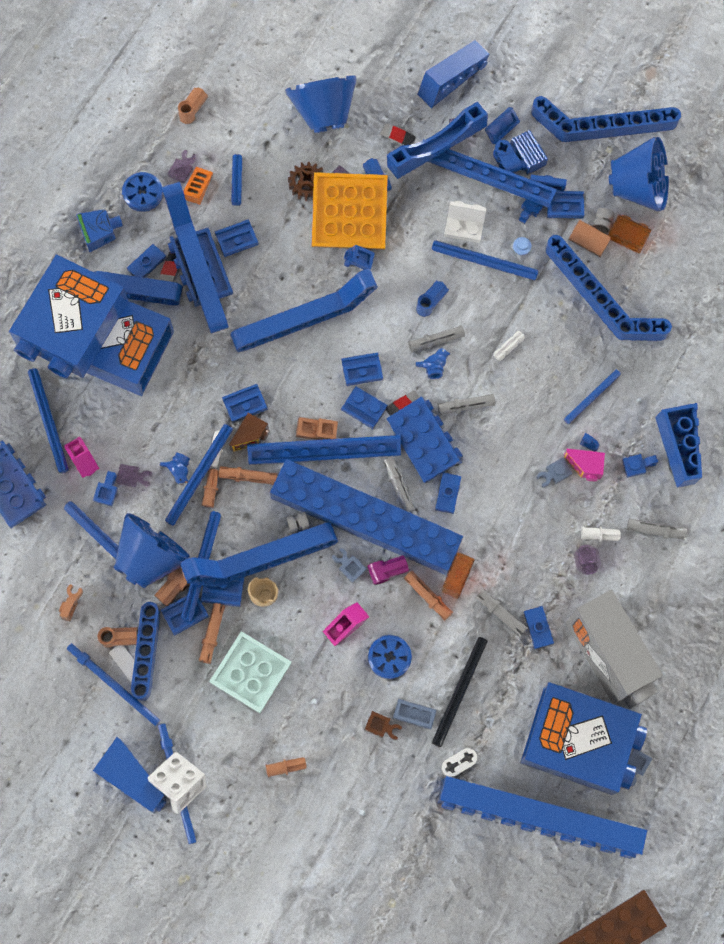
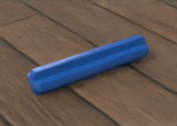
[231,154,242,206]

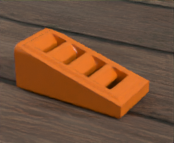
[183,167,213,205]

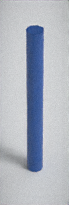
[564,369,621,424]

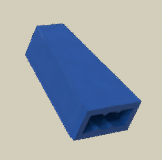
[93,737,166,814]

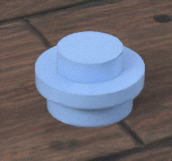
[513,237,531,255]

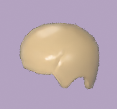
[248,577,278,607]

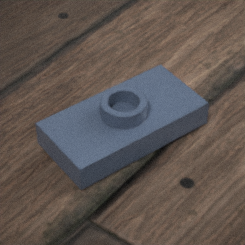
[393,699,437,730]

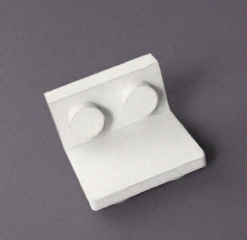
[444,201,487,243]
[148,752,207,814]

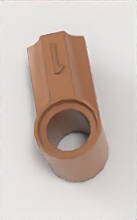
[178,87,208,124]
[154,568,190,606]
[97,627,138,648]

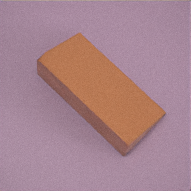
[569,220,611,257]

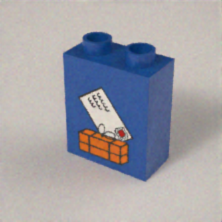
[9,254,129,379]
[87,301,174,397]
[520,682,647,795]

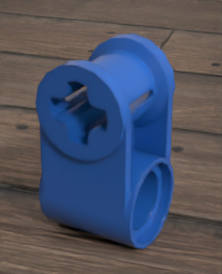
[493,140,522,173]

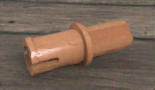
[202,469,219,508]
[266,757,307,778]

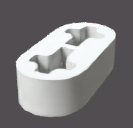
[441,748,477,777]

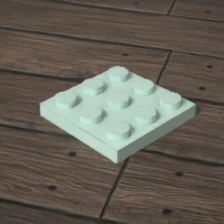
[209,631,292,714]

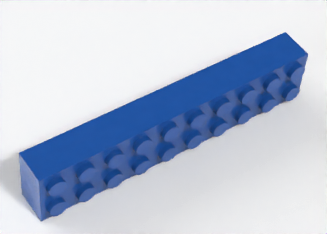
[270,459,464,576]
[438,776,648,859]

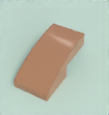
[296,417,338,440]

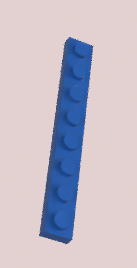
[423,139,557,208]
[247,435,401,465]

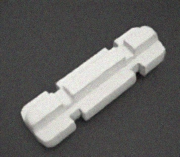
[494,331,525,361]

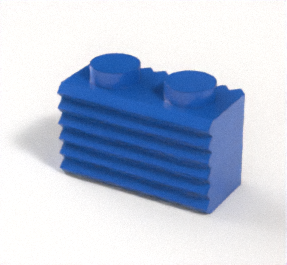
[510,130,548,175]

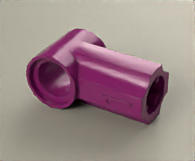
[367,555,409,585]

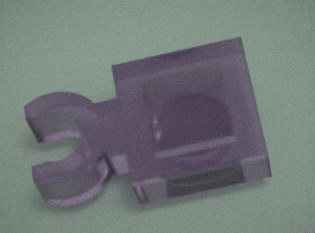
[168,150,196,184]
[116,464,152,487]

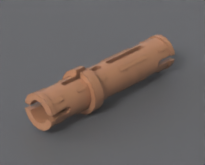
[219,466,278,485]
[404,570,453,621]
[199,603,225,664]

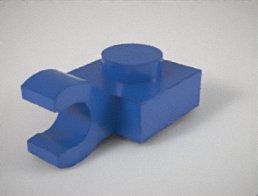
[519,199,544,224]
[622,454,658,478]
[93,471,118,507]

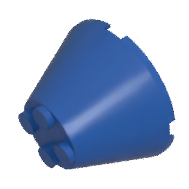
[285,75,357,133]
[609,137,669,212]
[113,513,190,588]

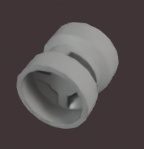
[593,208,615,233]
[286,511,310,535]

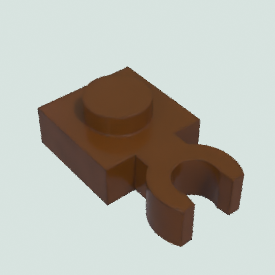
[364,711,402,740]

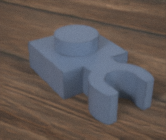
[536,458,573,488]
[332,548,367,584]
[627,749,653,787]

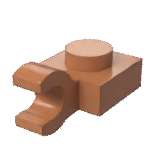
[59,584,83,622]

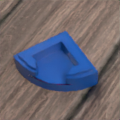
[580,433,600,452]

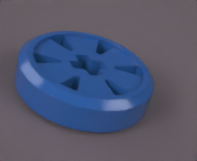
[122,172,163,212]
[368,635,412,679]

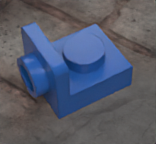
[344,245,375,270]

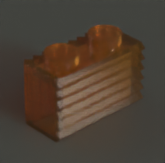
[608,214,652,254]
[441,552,475,599]

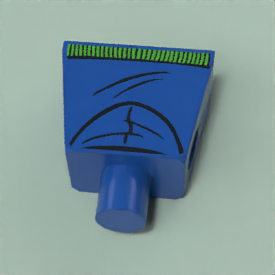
[76,210,123,252]

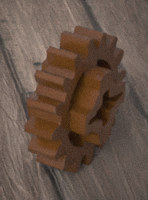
[288,162,323,201]

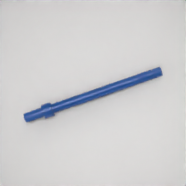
[67,643,161,726]
[158,724,196,844]

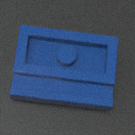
[547,191,584,219]
[214,219,259,257]
[341,352,383,386]
[222,384,268,424]
[341,386,388,429]
[201,578,244,607]
[161,596,209,636]

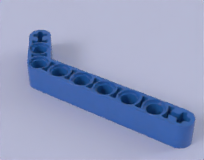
[531,96,681,142]
[162,182,229,334]
[545,235,672,341]
[230,269,378,352]
[180,522,338,587]

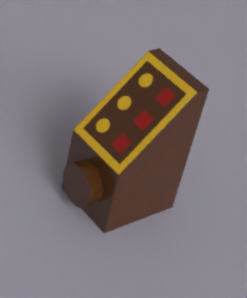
[229,413,270,452]

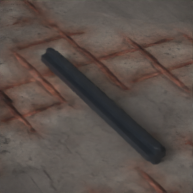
[432,637,488,747]

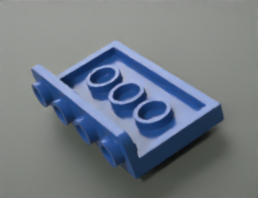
[167,228,233,307]
[386,396,463,483]
[0,440,47,528]

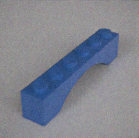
[387,101,488,179]

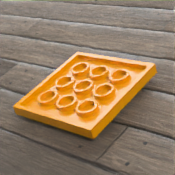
[312,172,388,250]

